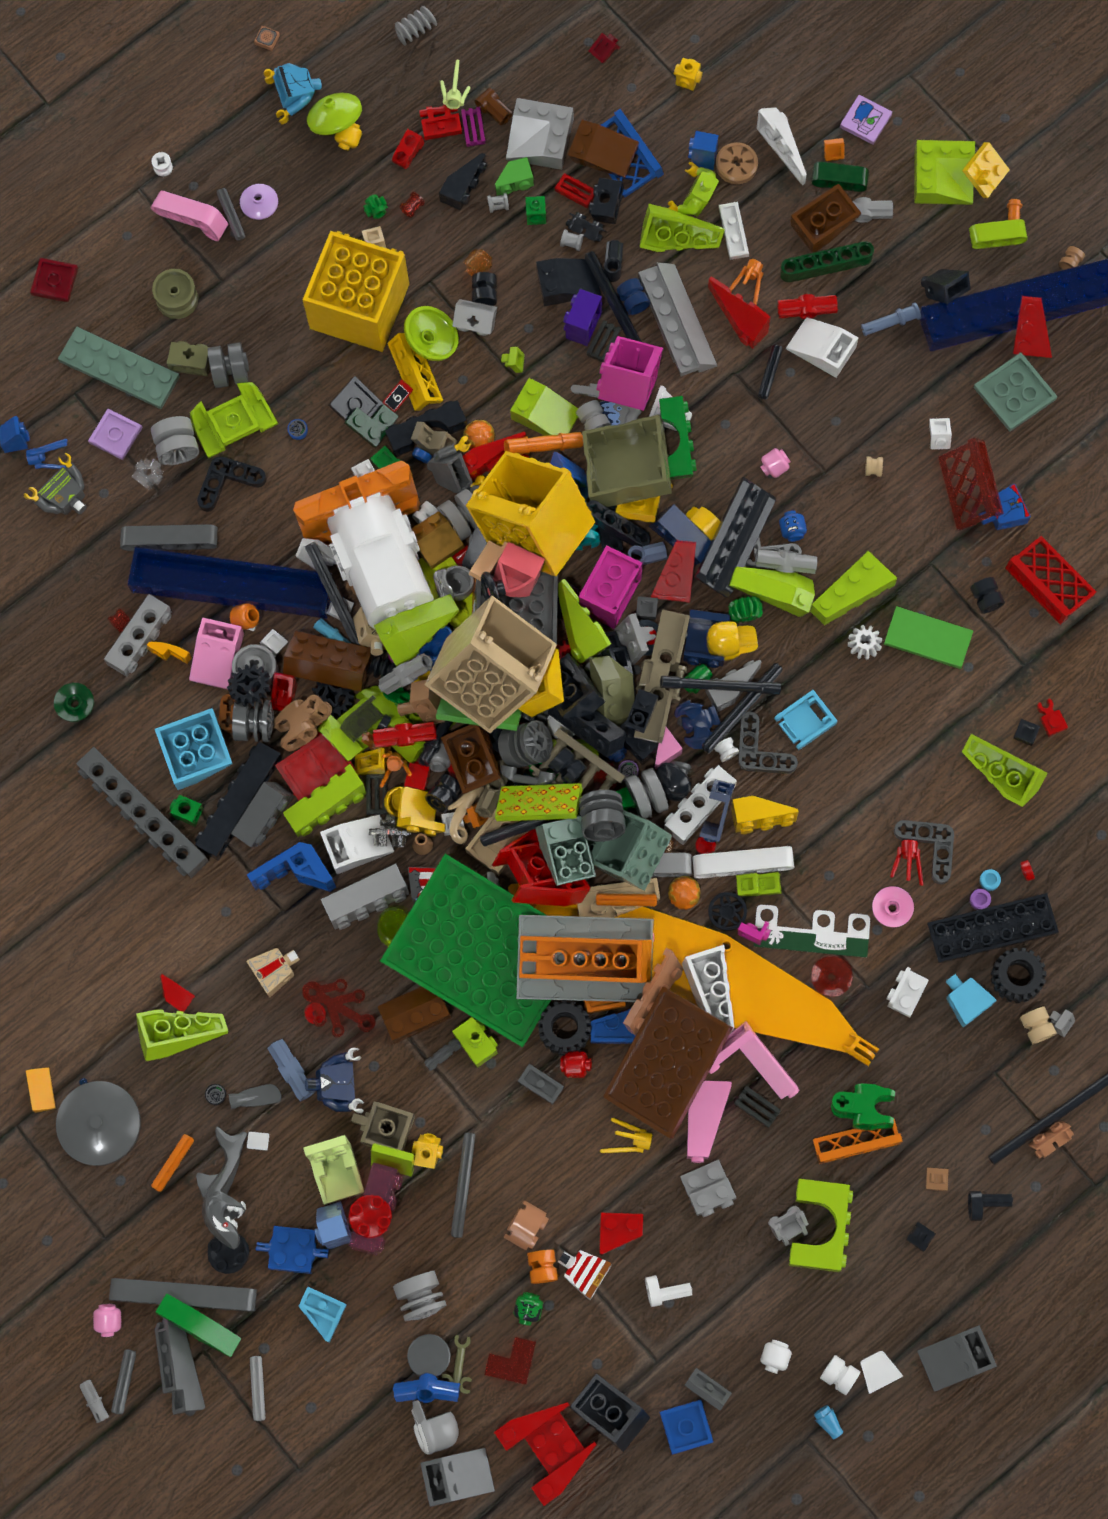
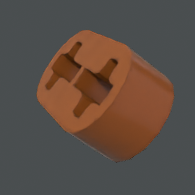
[219,694,235,733]

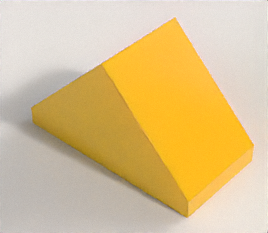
[355,748,387,775]

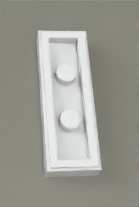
[719,202,749,260]

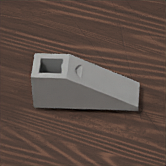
[705,660,761,712]

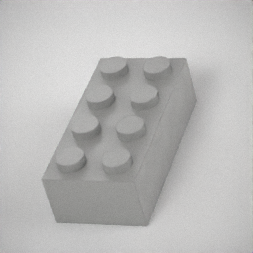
[321,864,409,930]

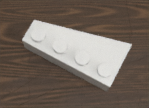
[682,945,734,1035]

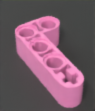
[151,191,228,241]

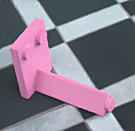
[709,1021,799,1099]

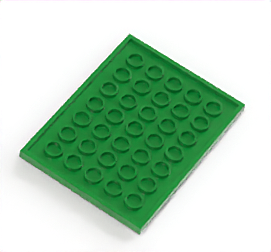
[380,854,551,1047]

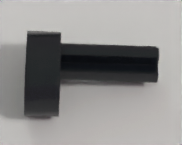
[968,1191,1013,1221]

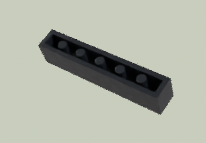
[195,742,282,861]

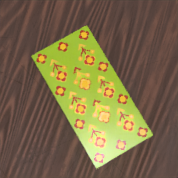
[495,783,583,821]

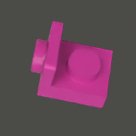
[738,921,771,945]

